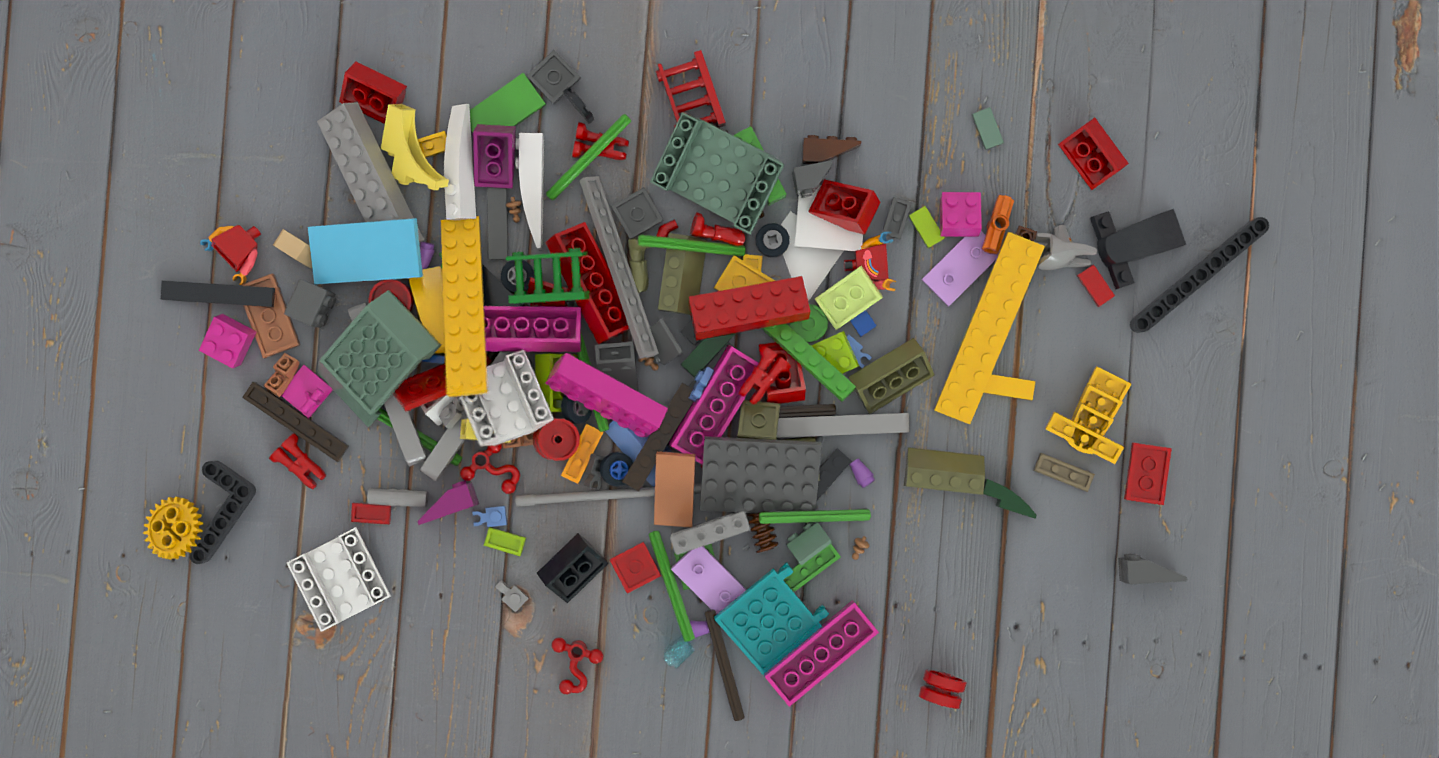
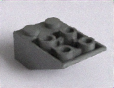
[595,342,639,392]

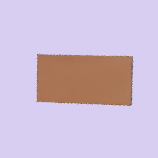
[240,273,300,359]
[654,452,696,528]

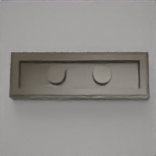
[1033,453,1095,492]

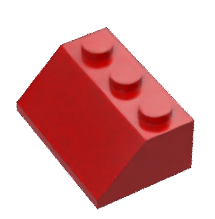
[339,61,407,124]
[1058,118,1129,190]

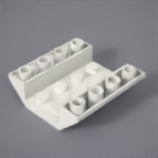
[460,350,553,446]
[287,527,391,632]

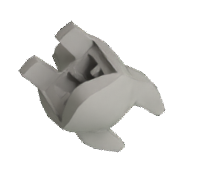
[1035,225,1097,271]

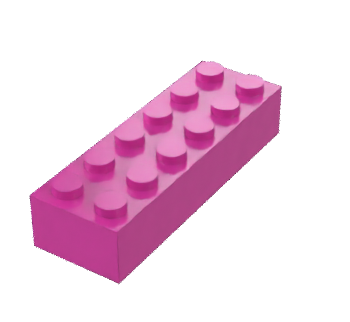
[484,306,582,352]
[668,345,758,465]
[545,353,668,438]
[764,600,879,707]

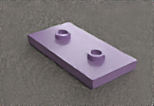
[921,231,1000,307]
[671,546,747,614]

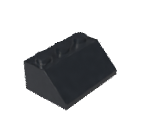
[537,533,609,603]

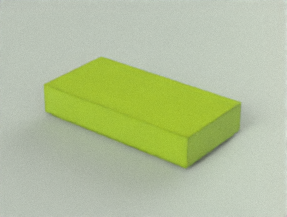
[908,206,945,248]
[483,527,526,556]

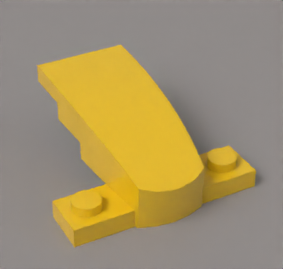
[408,266,445,353]
[1045,366,1131,464]

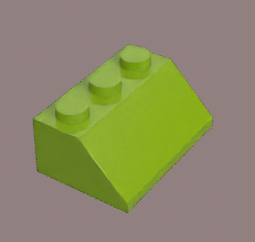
[535,354,578,412]

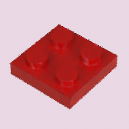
[609,541,661,594]

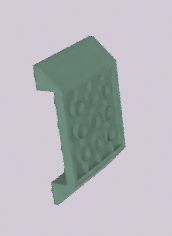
[650,112,785,234]
[317,290,441,427]

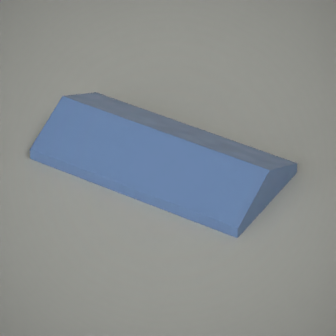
[605,420,673,487]

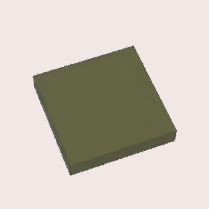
[737,400,780,440]

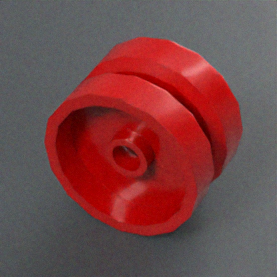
[368,279,414,312]
[533,419,580,461]
[918,669,967,709]

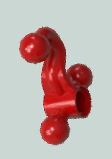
[460,443,520,494]
[551,638,603,695]

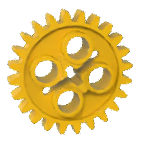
[143,496,203,560]

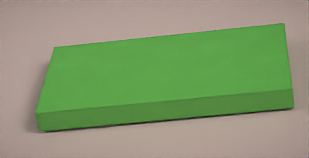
[470,73,546,133]

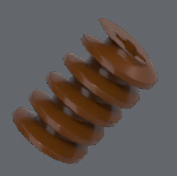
[747,511,779,553]

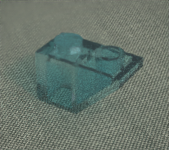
[663,635,695,669]

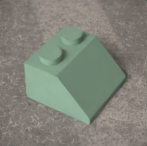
[786,522,832,565]

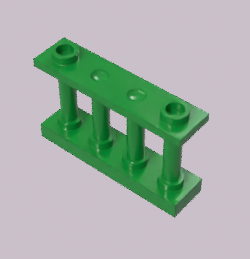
[506,248,590,304]

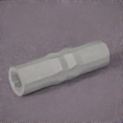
[367,488,428,507]

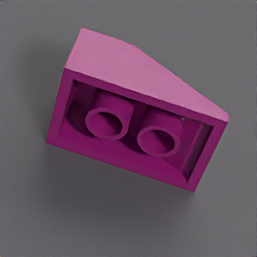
[473,124,516,189]
[417,481,479,525]

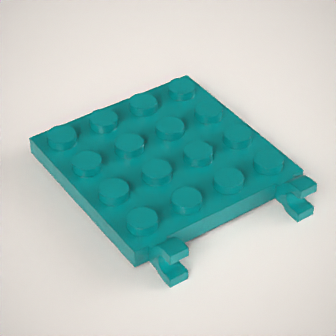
[714,562,829,675]

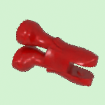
[572,122,629,160]
[690,212,745,246]
[738,345,792,405]
[269,433,326,489]

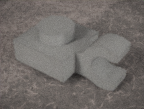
[439,396,464,430]
[495,580,529,612]

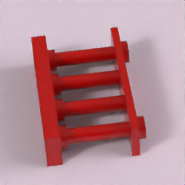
[656,50,726,128]

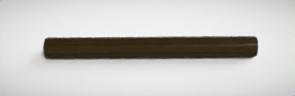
[705,609,745,721]

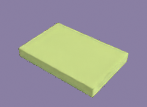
[815,266,883,330]

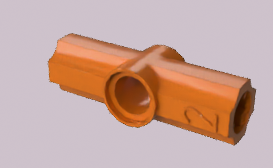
[982,195,1014,254]

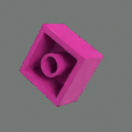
[940,192,982,237]
[199,314,256,369]

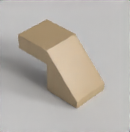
[273,229,312,269]

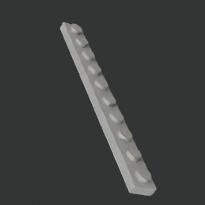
[580,176,659,359]

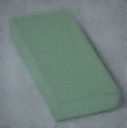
[972,107,1004,150]

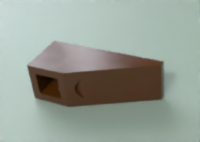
[802,135,861,164]

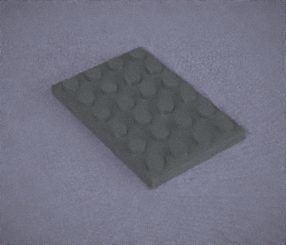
[700,436,822,513]

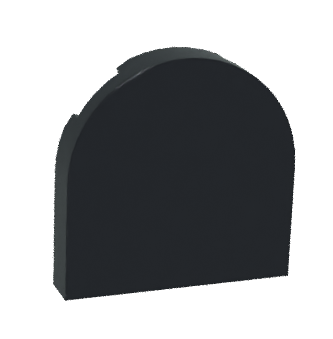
[563,87,594,124]

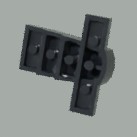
[1090,209,1186,290]

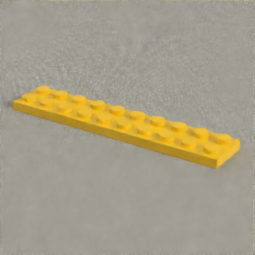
[441,216,488,397]
[934,232,1045,424]

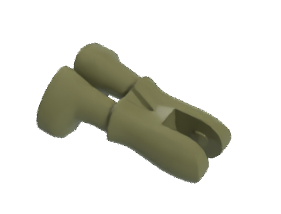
[628,239,651,293]

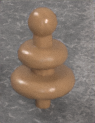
[506,197,522,223]
[638,357,659,371]
[852,536,869,560]

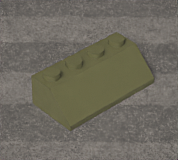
[658,233,707,315]
[848,338,935,415]
[904,448,985,495]

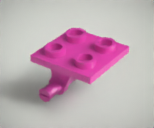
[281,365,333,419]

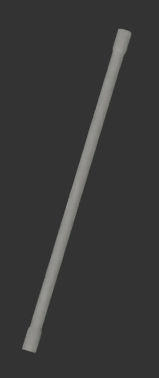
[516,483,701,507]

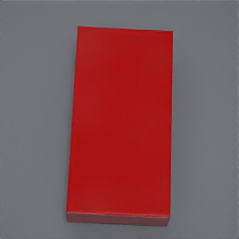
[1077,264,1115,307]
[351,502,392,525]

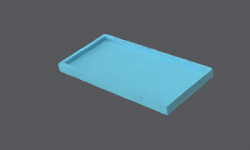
[308,218,423,284]

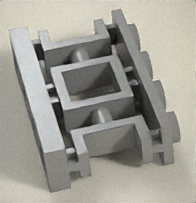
[670,512,750,555]

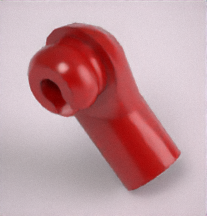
[656,219,678,238]

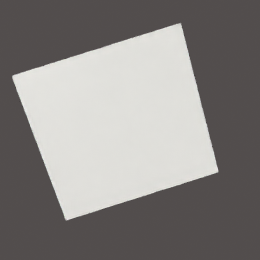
[795,185,863,251]
[781,211,844,301]

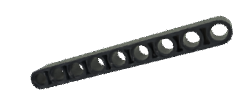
[1130,217,1269,333]

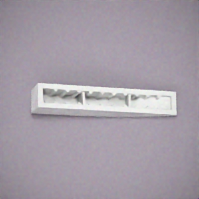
[444,104,476,220]
[515,133,544,250]

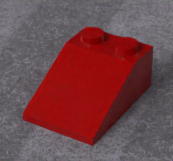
[809,179,881,235]
[759,342,806,404]

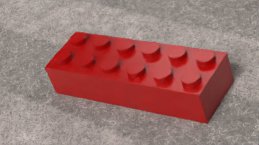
[545,222,630,344]
[688,276,811,340]

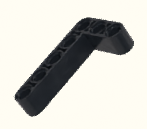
[189,461,256,564]

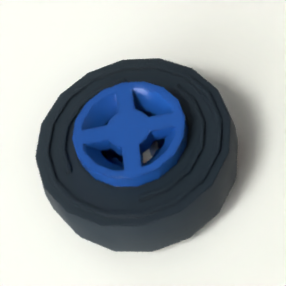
[600,452,633,487]

